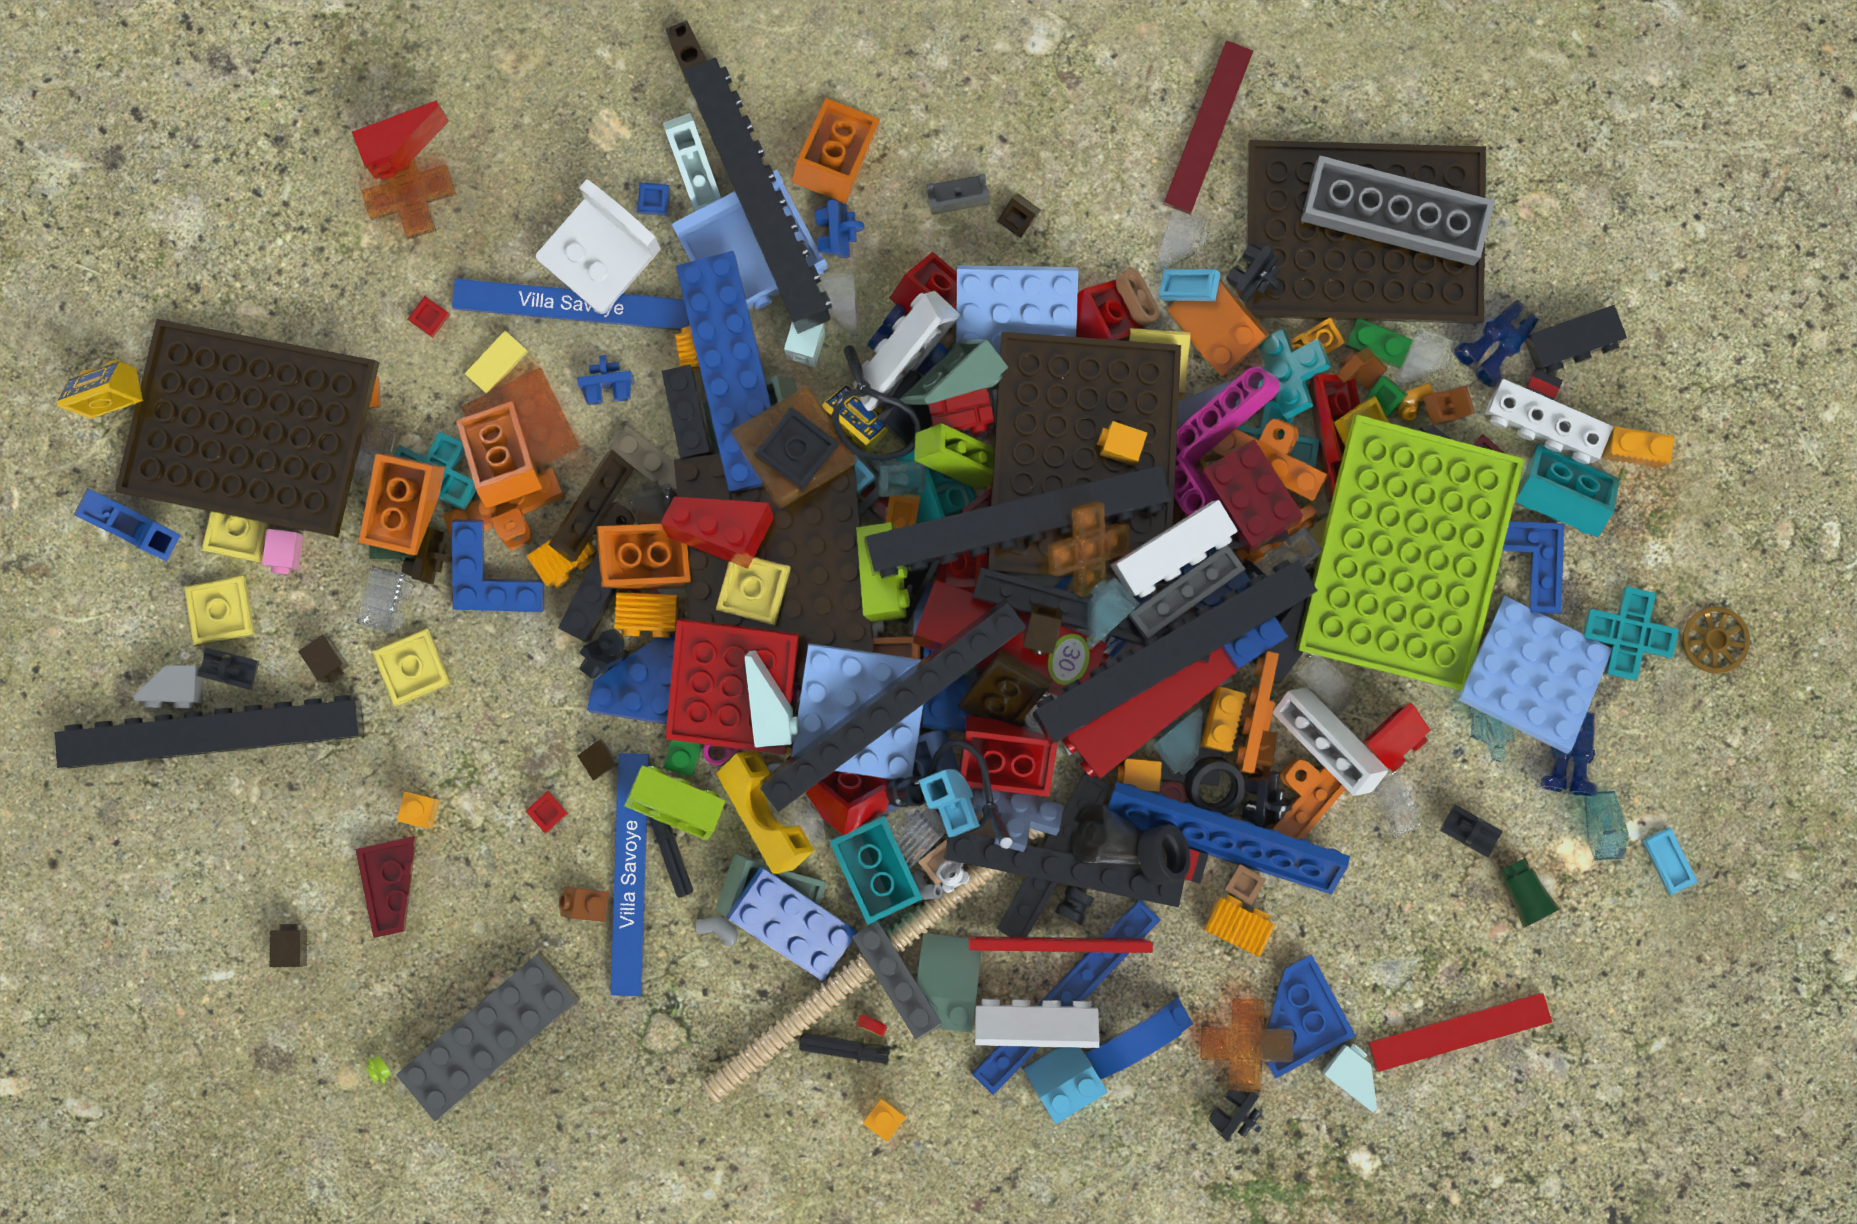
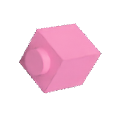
[262,529,303,575]

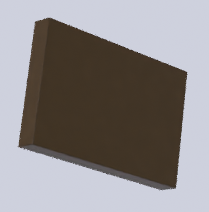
[957,649,1052,726]

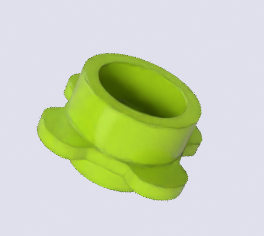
[364,1055,391,1085]

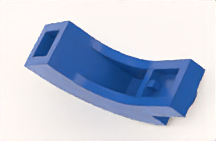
[73,488,181,562]
[1085,998,1193,1080]

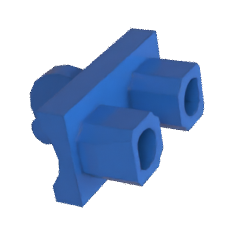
[815,199,864,258]
[577,355,635,405]

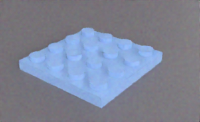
[956,265,1078,384]
[1458,596,1612,754]
[791,643,923,779]

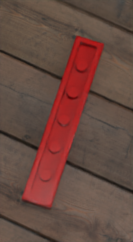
[968,936,1153,953]
[1368,992,1552,1072]

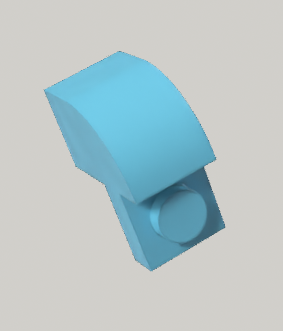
[919,769,980,837]

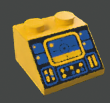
[57,360,143,419]
[821,384,889,452]

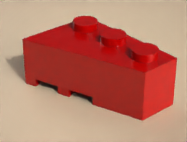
[661,497,774,569]

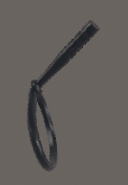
[832,345,922,461]
[927,740,1012,849]

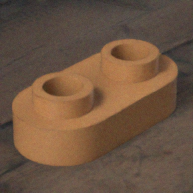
[1116,268,1159,326]

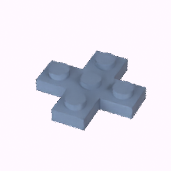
[971,788,1063,852]

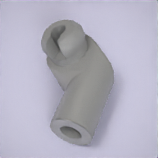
[911,870,943,900]
[695,916,738,946]

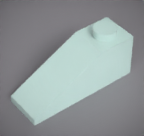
[663,113,721,212]
[745,651,799,747]

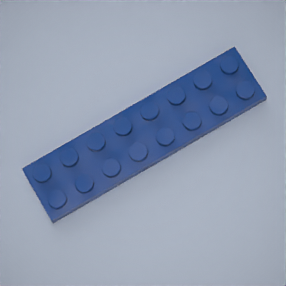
[676,251,785,494]
[1102,782,1350,895]

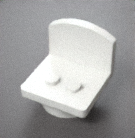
[536,179,661,314]

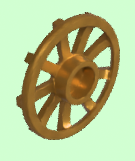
[1681,606,1750,674]

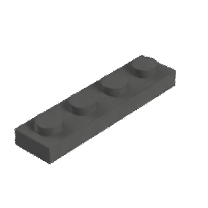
[1128,544,1245,640]
[852,921,943,1041]

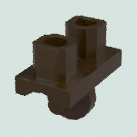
[401,527,452,585]

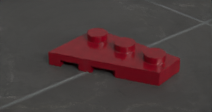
[355,836,417,938]

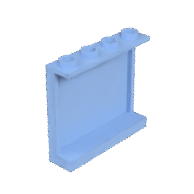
[672,170,828,309]

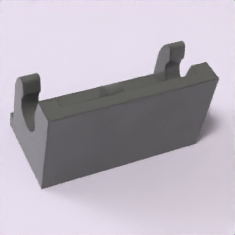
[926,174,990,215]

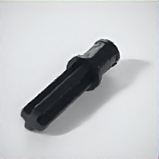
[648,817,693,898]
[799,1033,890,1065]

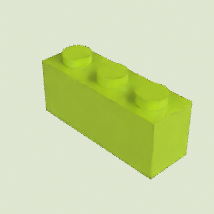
[914,423,994,489]
[856,522,910,622]
[624,765,726,841]

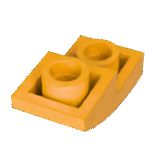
[1290,318,1347,355]

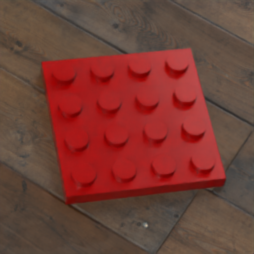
[665,618,799,755]

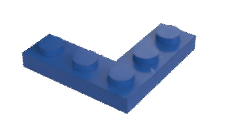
[452,519,544,612]
[1502,521,1565,614]

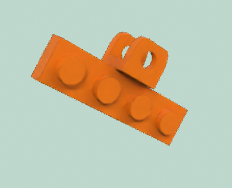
[1211,419,1329,501]
[442,468,565,550]
[1235,651,1279,774]
[1269,758,1346,839]

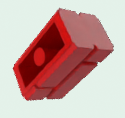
[928,387,994,435]

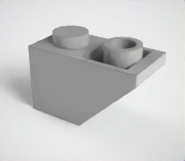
[134,665,203,709]

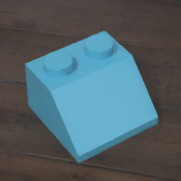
[1023,1047,1108,1124]

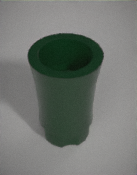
[1499,858,1561,928]

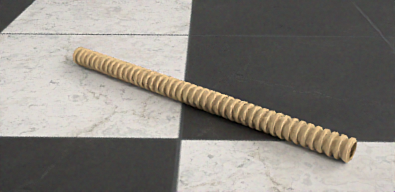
[702,828,1045,1103]

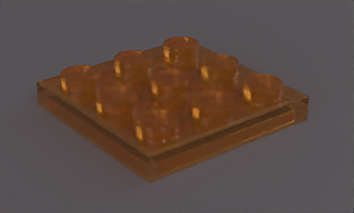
[460,367,581,469]
[731,386,857,509]

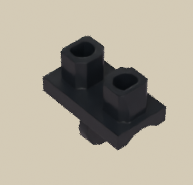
[1226,244,1280,303]
[579,629,629,679]
[197,647,260,690]
[1242,770,1293,829]
[1439,804,1503,858]
[1208,1083,1262,1141]

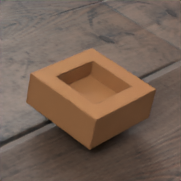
[1224,864,1266,905]

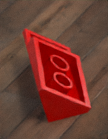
[1308,374,1361,503]

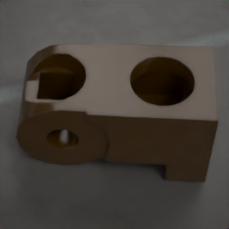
[665,20,707,83]

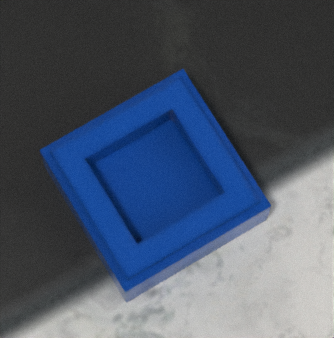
[637,182,670,216]

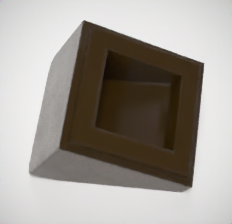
[997,194,1041,238]
[577,739,618,781]

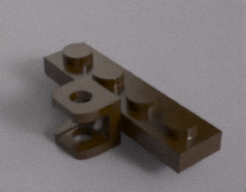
[548,450,635,563]

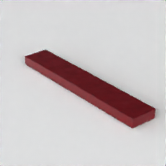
[1163,40,1254,215]

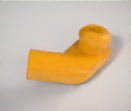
[1398,383,1434,421]

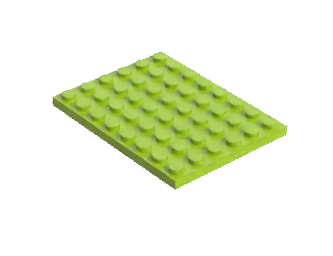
[1295,414,1525,691]

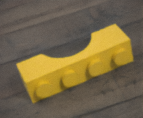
[716,751,815,874]

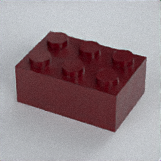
[1200,439,1304,554]

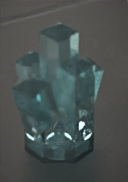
[1469,706,1516,762]

